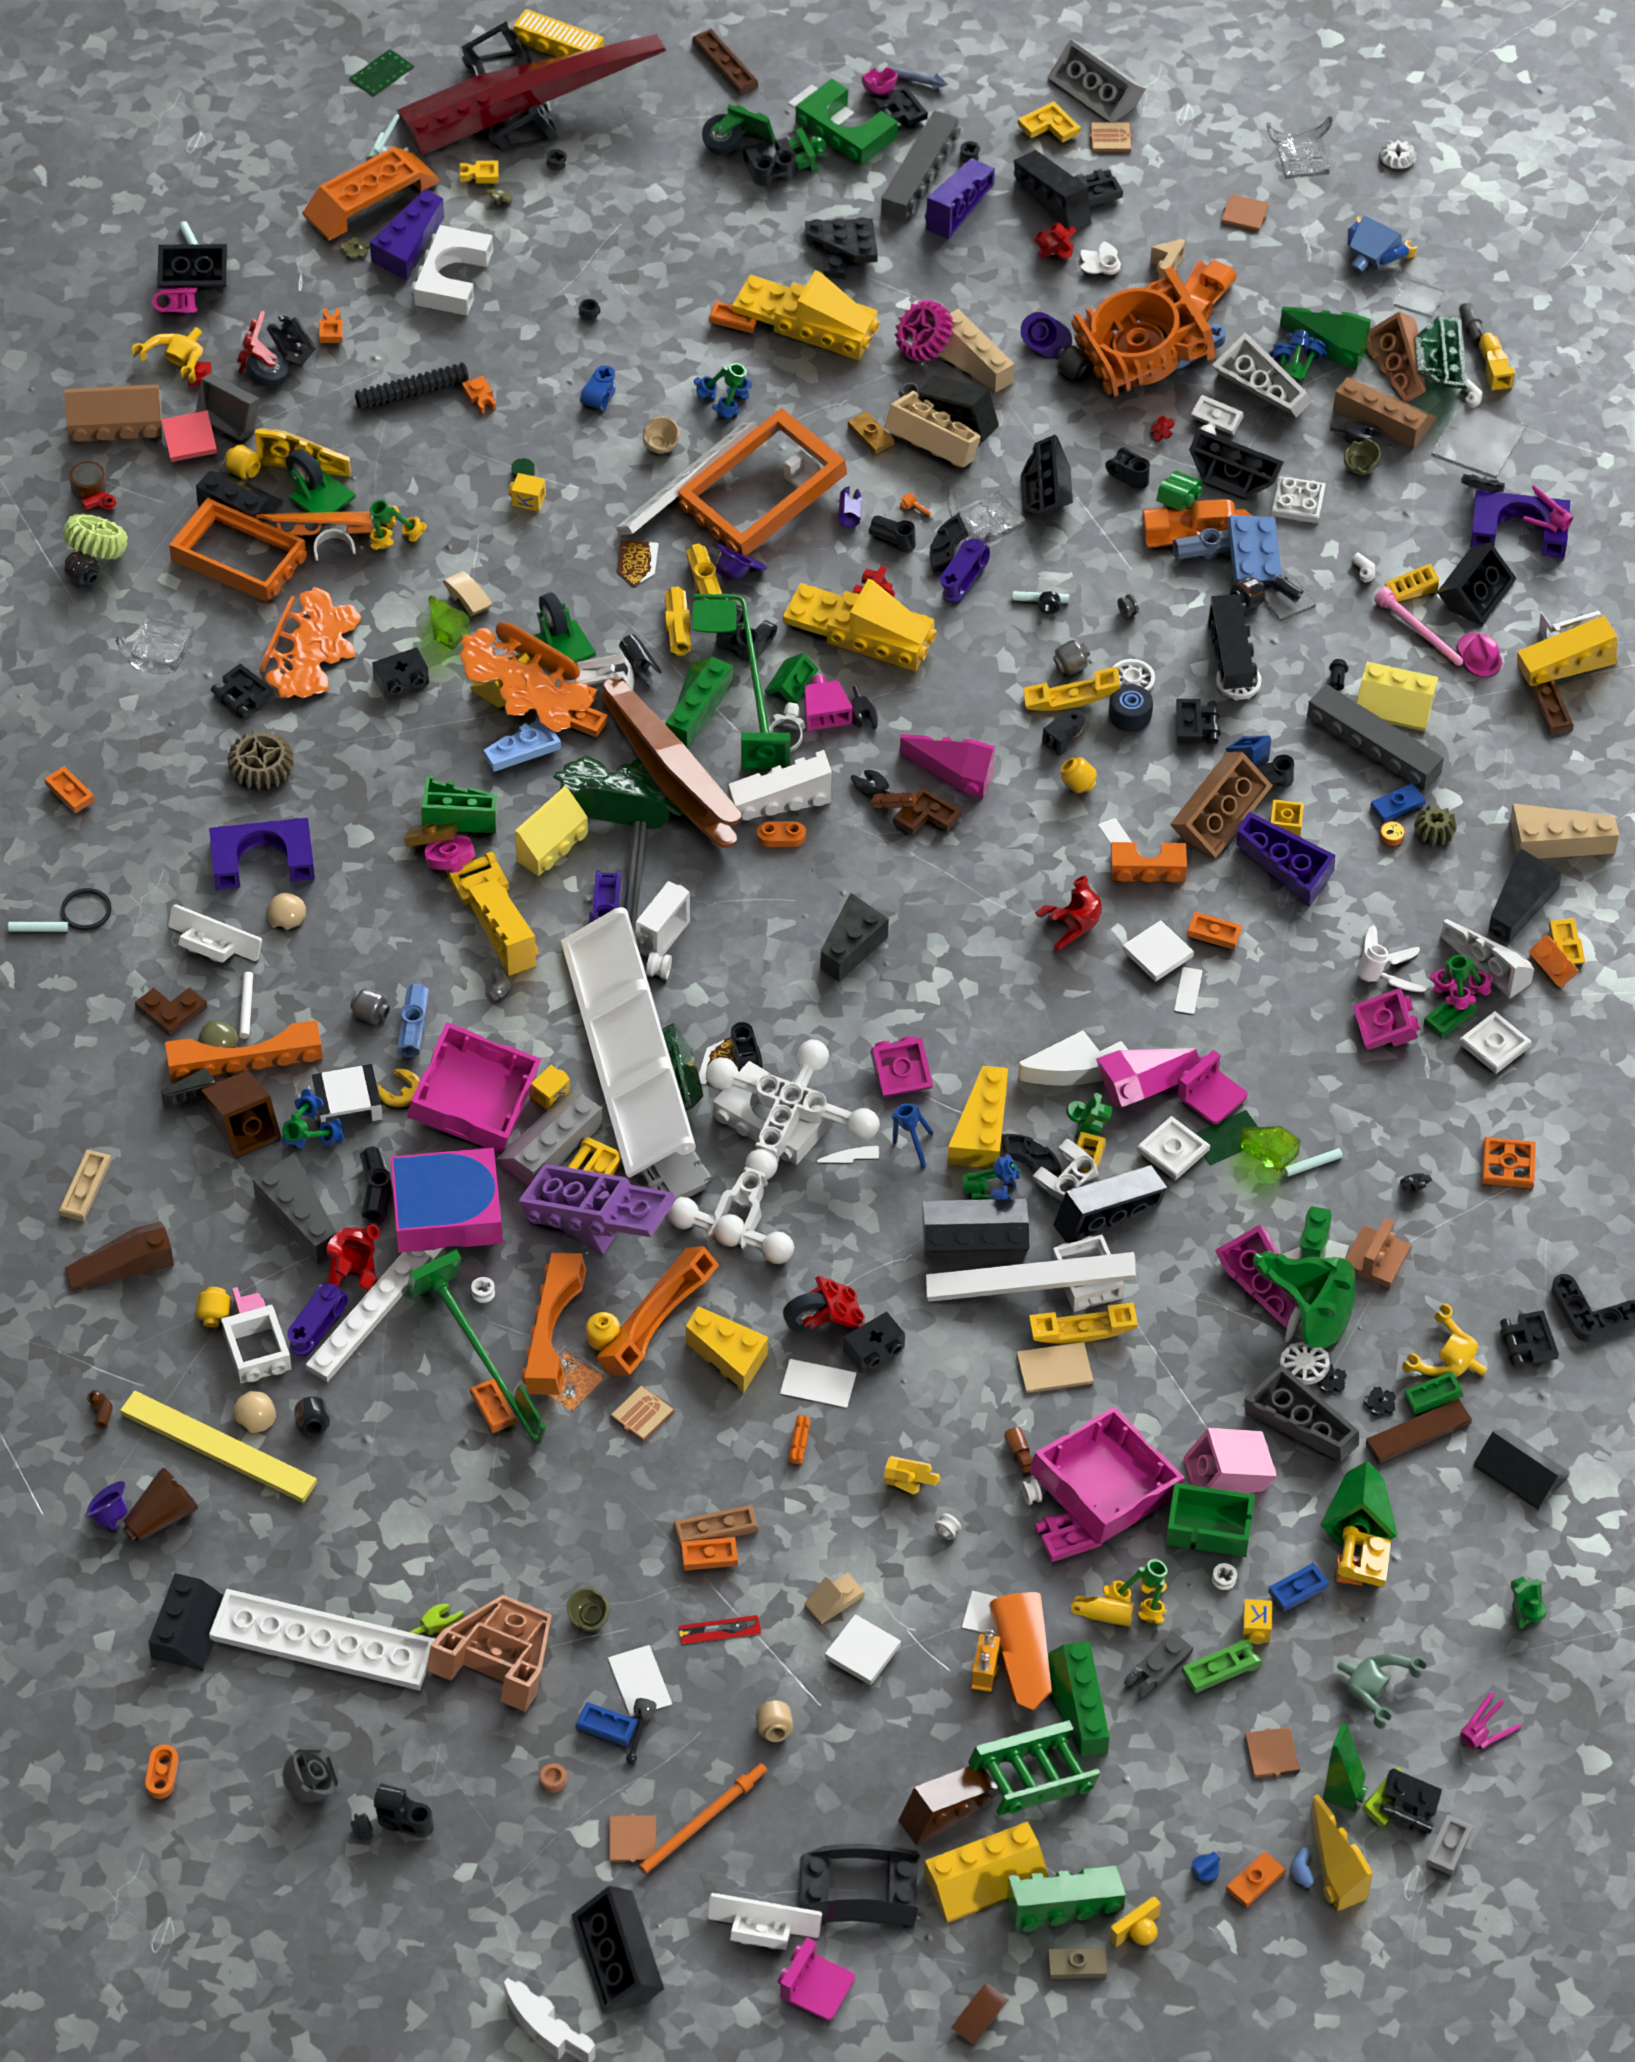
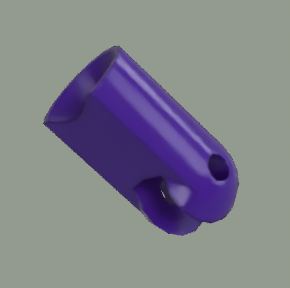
[838,486,862,527]

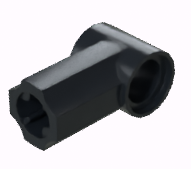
[869,515,916,552]
[1256,754,1294,787]

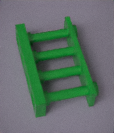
[968,1720,1100,1816]

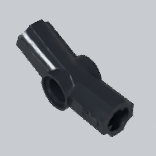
[360,1146,392,1222]

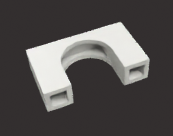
[411,225,493,315]
[713,1061,832,1165]

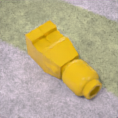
[1479,333,1515,390]

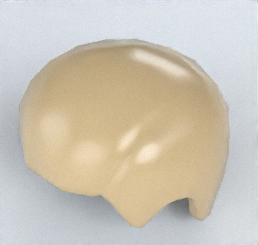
[642,416,680,455]
[266,893,306,930]
[233,1391,277,1433]

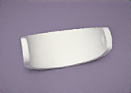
[314,528,356,561]

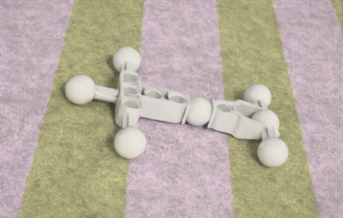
[666,1039,880,1265]

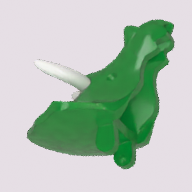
[1253,1251,1355,1348]

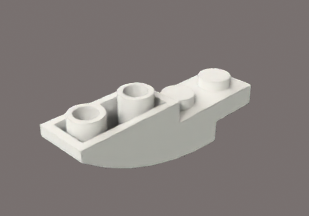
[504,1978,596,2062]

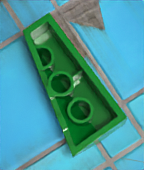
[665,657,733,749]
[1048,1641,1110,1757]

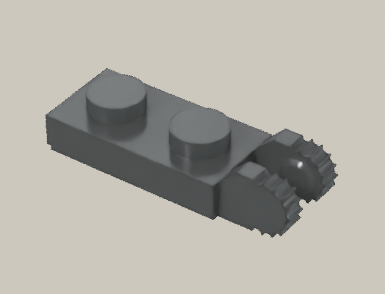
[1124,1631,1193,1697]

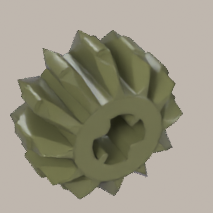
[1414,804,1457,846]

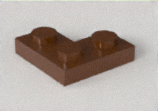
[893,787,962,835]
[135,987,207,1036]

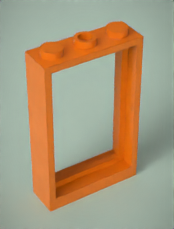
[169,498,307,603]

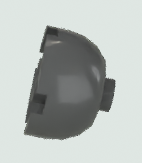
[282,1745,340,1803]

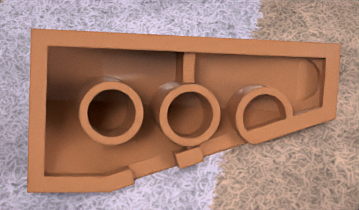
[1367,312,1426,402]

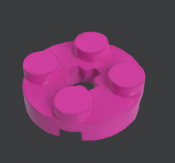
[425,835,475,873]

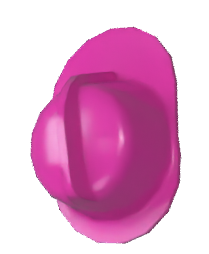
[1457,632,1502,677]

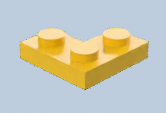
[1018,101,1081,143]

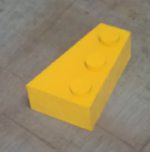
[686,1306,768,1394]

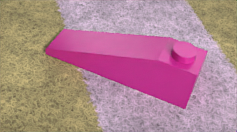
[900,734,995,798]

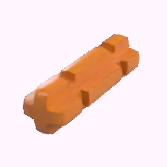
[789,1415,810,1465]

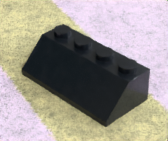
[922,1199,1030,1253]
[571,1886,664,2014]

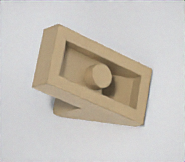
[1150,239,1185,280]
[804,1573,864,1625]

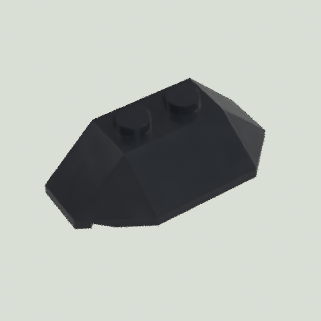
[1189,428,1284,499]
[1021,434,1073,516]

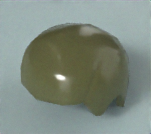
[1344,439,1381,475]
[197,1020,238,1048]
[566,1587,610,1632]

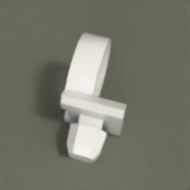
[769,703,806,752]

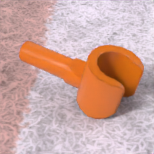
[899,493,932,517]

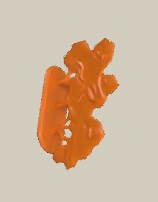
[259,587,361,698]
[460,622,593,732]

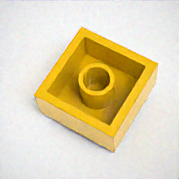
[1271,800,1304,836]

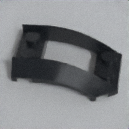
[798,1844,921,1929]

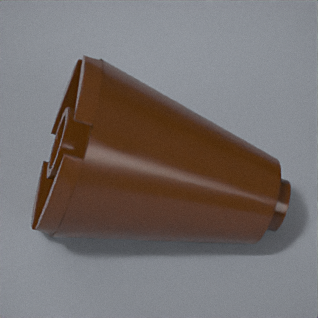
[123,1468,199,1541]

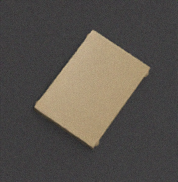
[1017,1342,1094,1393]

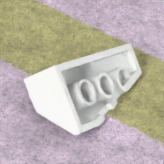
[1441,919,1534,999]

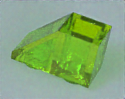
[428,595,470,650]
[1239,1126,1300,1174]

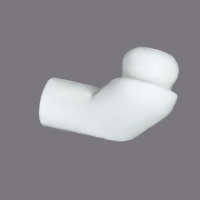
[1460,379,1483,408]
[1352,553,1375,582]

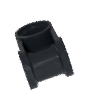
[1105,447,1150,489]
[730,1022,763,1072]

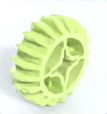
[63,513,128,560]

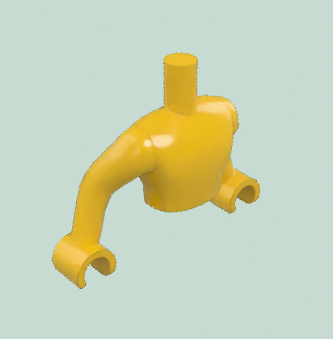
[132,327,203,383]
[1402,1304,1487,1378]

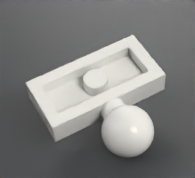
[1191,395,1244,435]

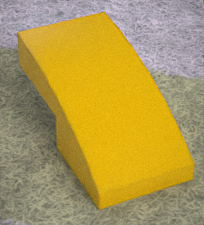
[1548,918,1585,965]

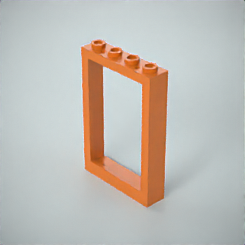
[678,408,847,555]

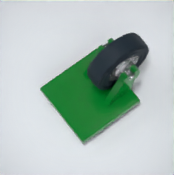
[702,104,776,154]
[286,449,356,513]
[532,592,596,663]

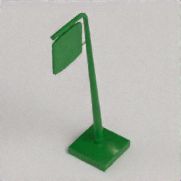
[693,594,790,770]
[406,1249,546,1445]

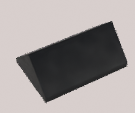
[1473,1428,1570,1510]

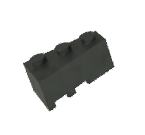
[918,375,999,442]
[820,893,889,982]

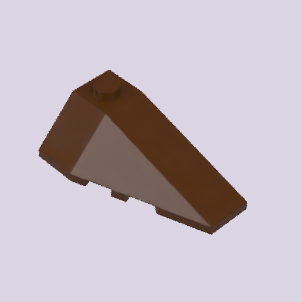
[65,1221,174,1291]

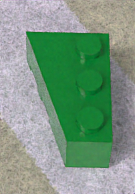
[421,774,498,833]

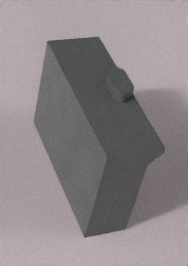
[194,373,260,441]

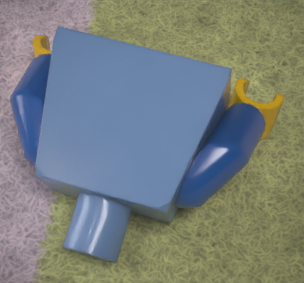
[1348,215,1418,273]

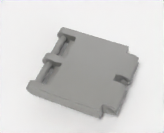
[639,1150,712,1198]

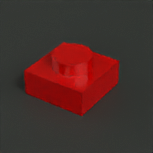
[188,362,212,386]

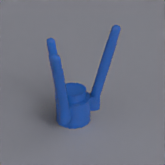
[891,1103,933,1168]

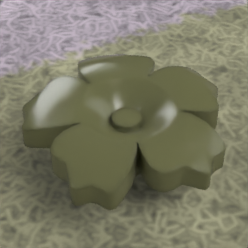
[486,189,513,204]
[342,237,370,259]

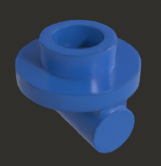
[1191,1851,1220,1882]

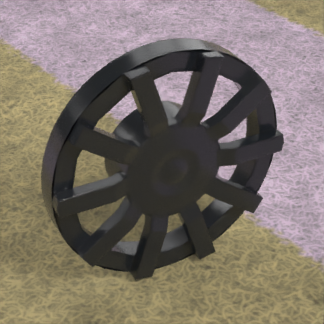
[1461,474,1505,492]

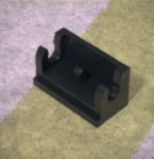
[266,315,316,365]

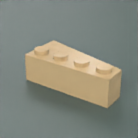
[1510,803,1619,859]

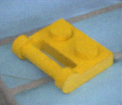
[446,851,509,906]
[568,1137,622,1175]
[1338,1526,1391,1587]

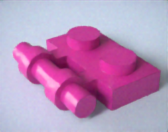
[1034,1510,1102,1562]

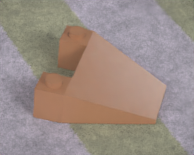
[426,1595,552,1712]

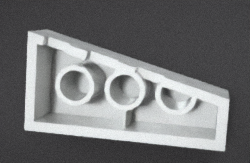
[728,750,832,821]

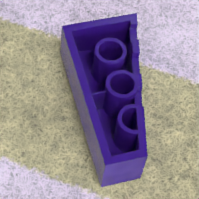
[924,158,995,239]
[370,189,444,280]
[1236,812,1335,907]

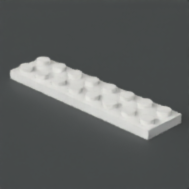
[209,1589,435,1691]

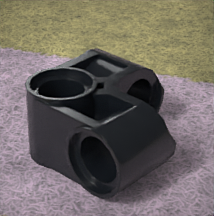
[374,1783,434,1838]

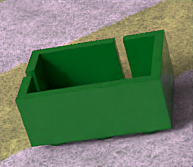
[1166,1483,1255,1557]

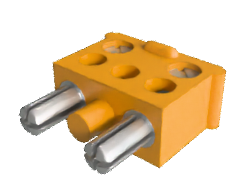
[971,1629,1000,1692]

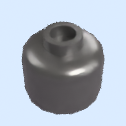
[1053,640,1090,675]
[350,988,390,1025]

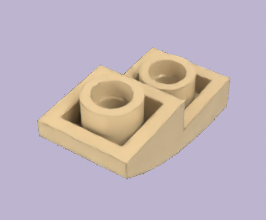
[443,571,492,617]

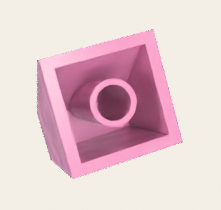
[1183,1428,1277,1494]

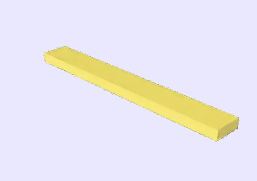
[120,1391,317,1503]

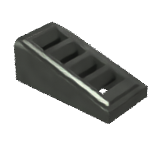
[161,1068,216,1109]

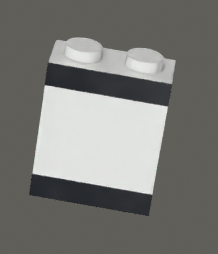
[308,1064,382,1125]

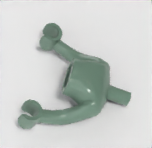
[1337,1654,1427,1729]

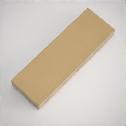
[59,1149,112,1222]

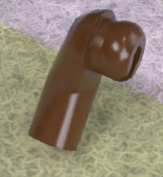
[87,1390,113,1429]

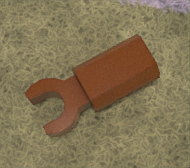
[1004,1427,1033,1475]

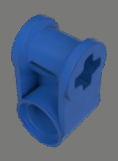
[580,365,616,411]

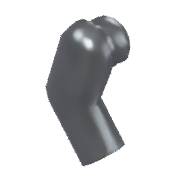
[488,967,510,1001]

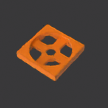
[1482,1137,1536,1189]

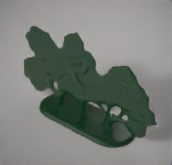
[553,756,684,829]

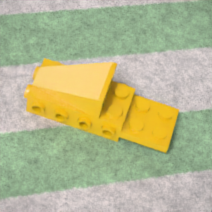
[732,270,880,360]
[782,579,937,672]

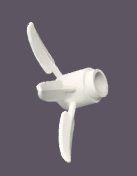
[1356,925,1429,992]

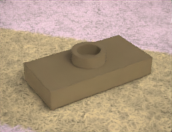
[1048,1948,1107,1979]

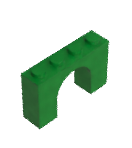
[795,78,898,165]

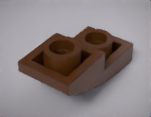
[951,1983,1009,2046]

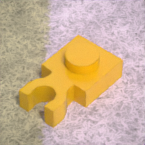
[460,161,499,184]

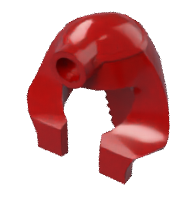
[1035,875,1102,951]
[326,1224,380,1291]

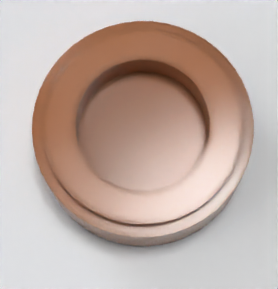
[539,1763,567,1793]

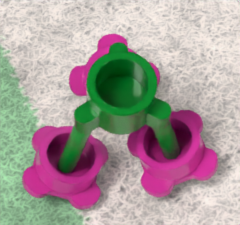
[1430,955,1494,1010]

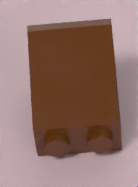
[201,1070,282,1158]

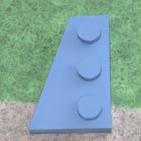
[484,716,562,772]

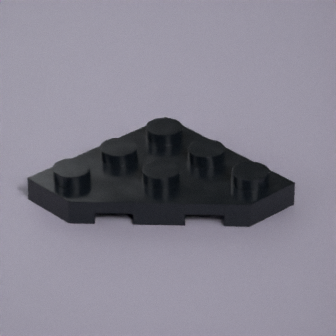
[805,217,878,263]

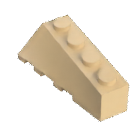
[938,309,1015,393]
[884,391,981,467]

